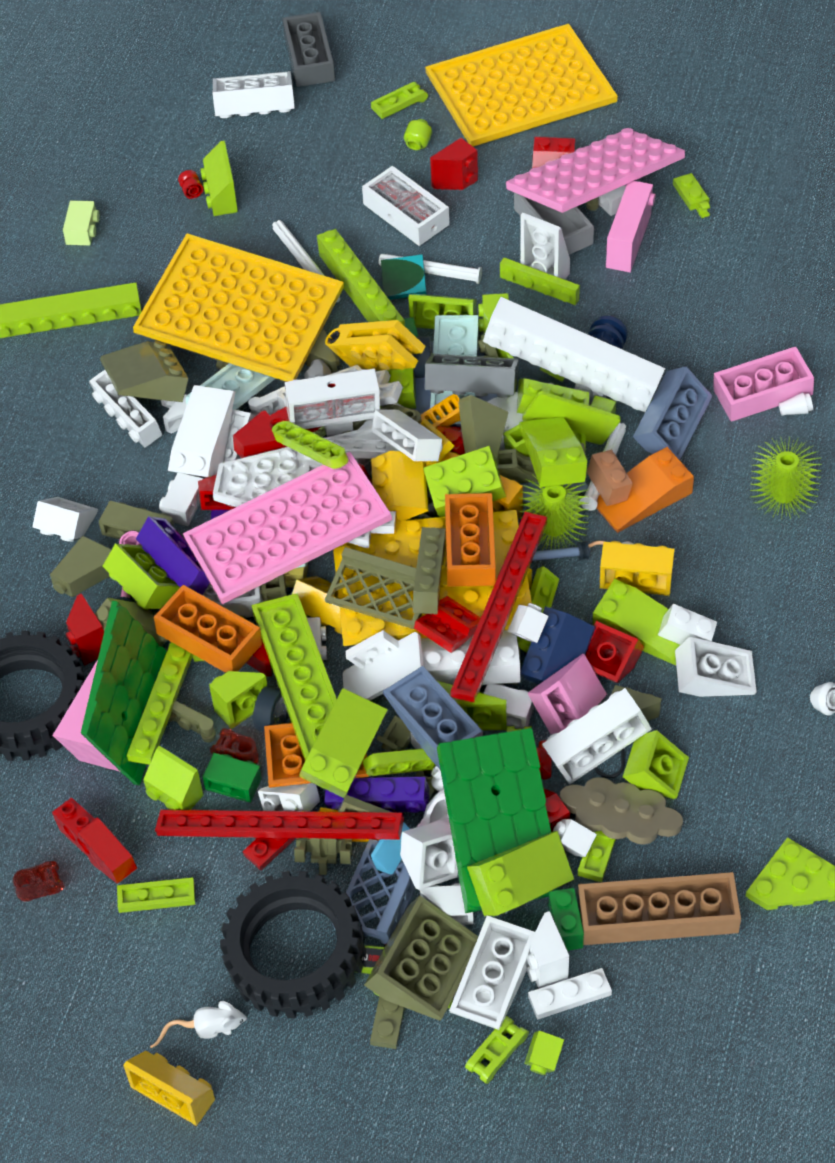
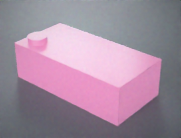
[606,181,656,273]
[714,346,814,422]

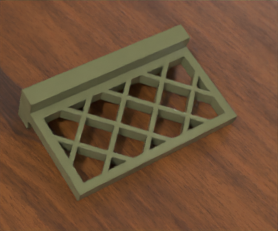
[325,547,422,629]

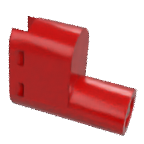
[536,740,552,780]

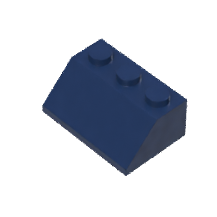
[520,606,596,684]

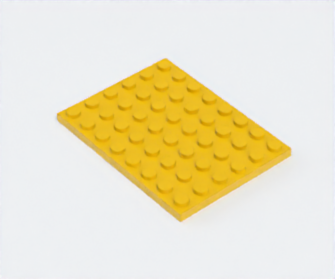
[425,24,618,146]
[133,233,344,382]
[333,510,532,646]

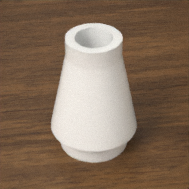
[779,392,813,416]

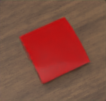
[414,596,481,653]

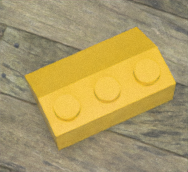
[371,451,428,521]
[600,541,674,596]
[292,576,342,634]
[123,1050,215,1126]

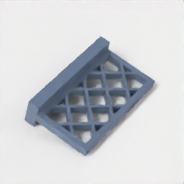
[332,839,416,944]

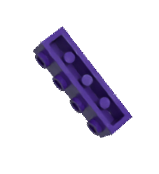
[136,516,210,595]
[325,777,430,813]

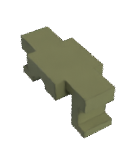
[294,838,353,875]

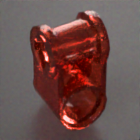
[210,728,259,764]
[12,861,65,902]

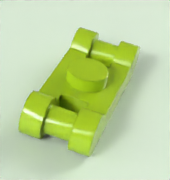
[465,1016,529,1084]

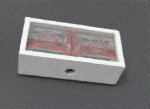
[362,166,449,246]
[285,369,380,429]

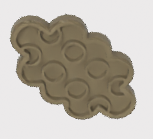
[559,777,683,844]

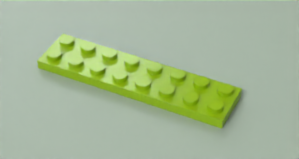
[251,593,337,761]

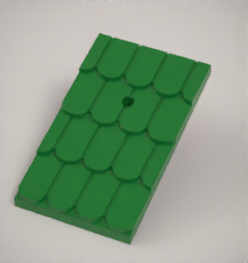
[52,601,167,786]
[437,728,560,914]

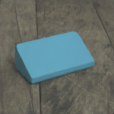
[371,822,410,874]

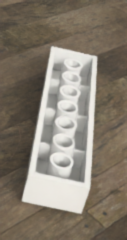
[483,297,665,412]

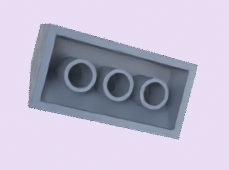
[633,366,712,460]

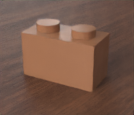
[587,449,633,506]

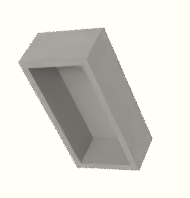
[514,192,594,255]

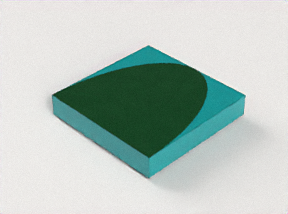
[381,254,427,300]

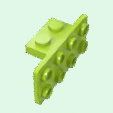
[522,391,620,446]

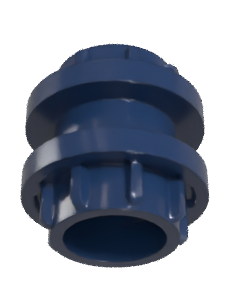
[587,316,628,349]

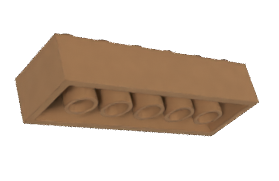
[578,872,741,945]

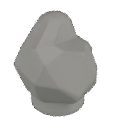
[304,359,331,379]

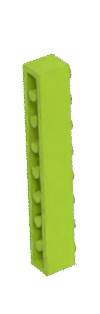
[317,229,405,326]
[0,283,142,338]

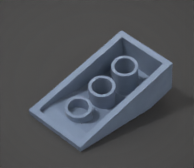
[383,666,483,769]

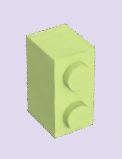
[63,201,100,246]

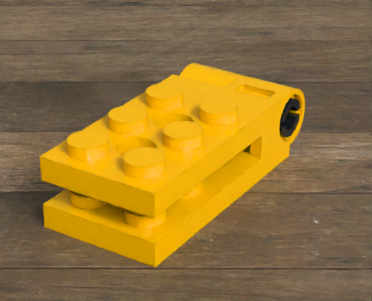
[325,320,425,370]

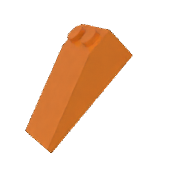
[596,447,694,533]

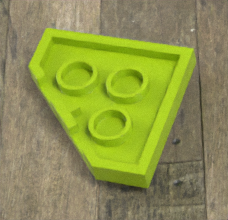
[745,837,835,910]

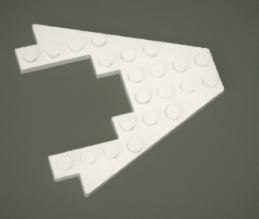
[213,426,401,548]

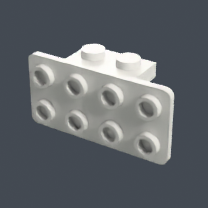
[343,631,423,701]

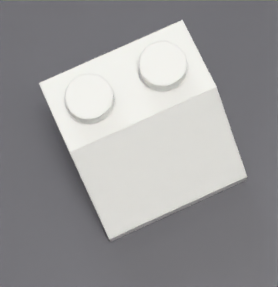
[33,497,98,542]
[400,820,458,890]
[526,911,569,989]

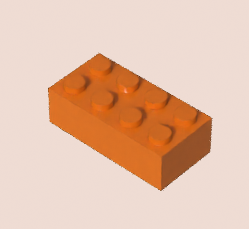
[445,493,496,587]
[154,585,262,673]

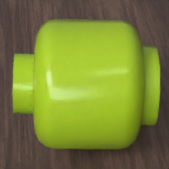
[403,119,432,150]

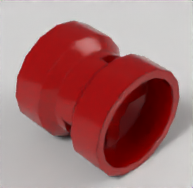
[178,170,204,199]

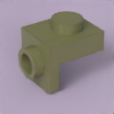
[377,715,411,752]

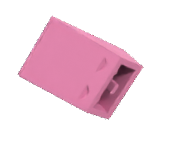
[528,654,607,734]

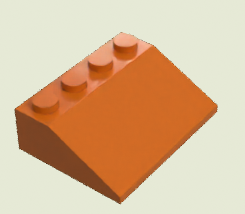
[264,723,369,788]

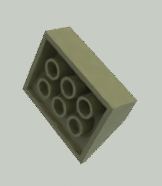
[100,340,188,402]
[364,895,479,1021]

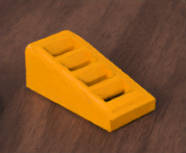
[421,394,461,428]

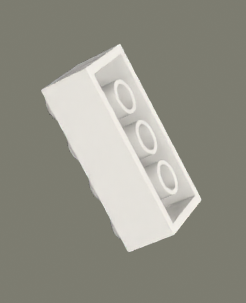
[542,688,652,784]

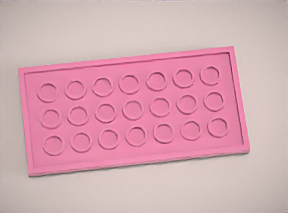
[506,128,685,213]
[183,452,392,604]

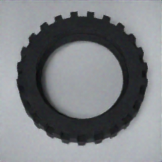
[0,630,85,761]
[220,871,366,1018]

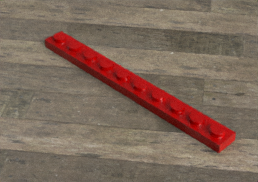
[451,512,547,703]
[155,810,404,840]

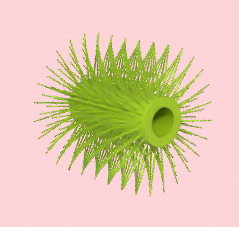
[750,436,822,519]
[519,474,589,550]

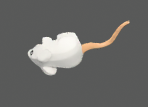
[150,1001,247,1048]

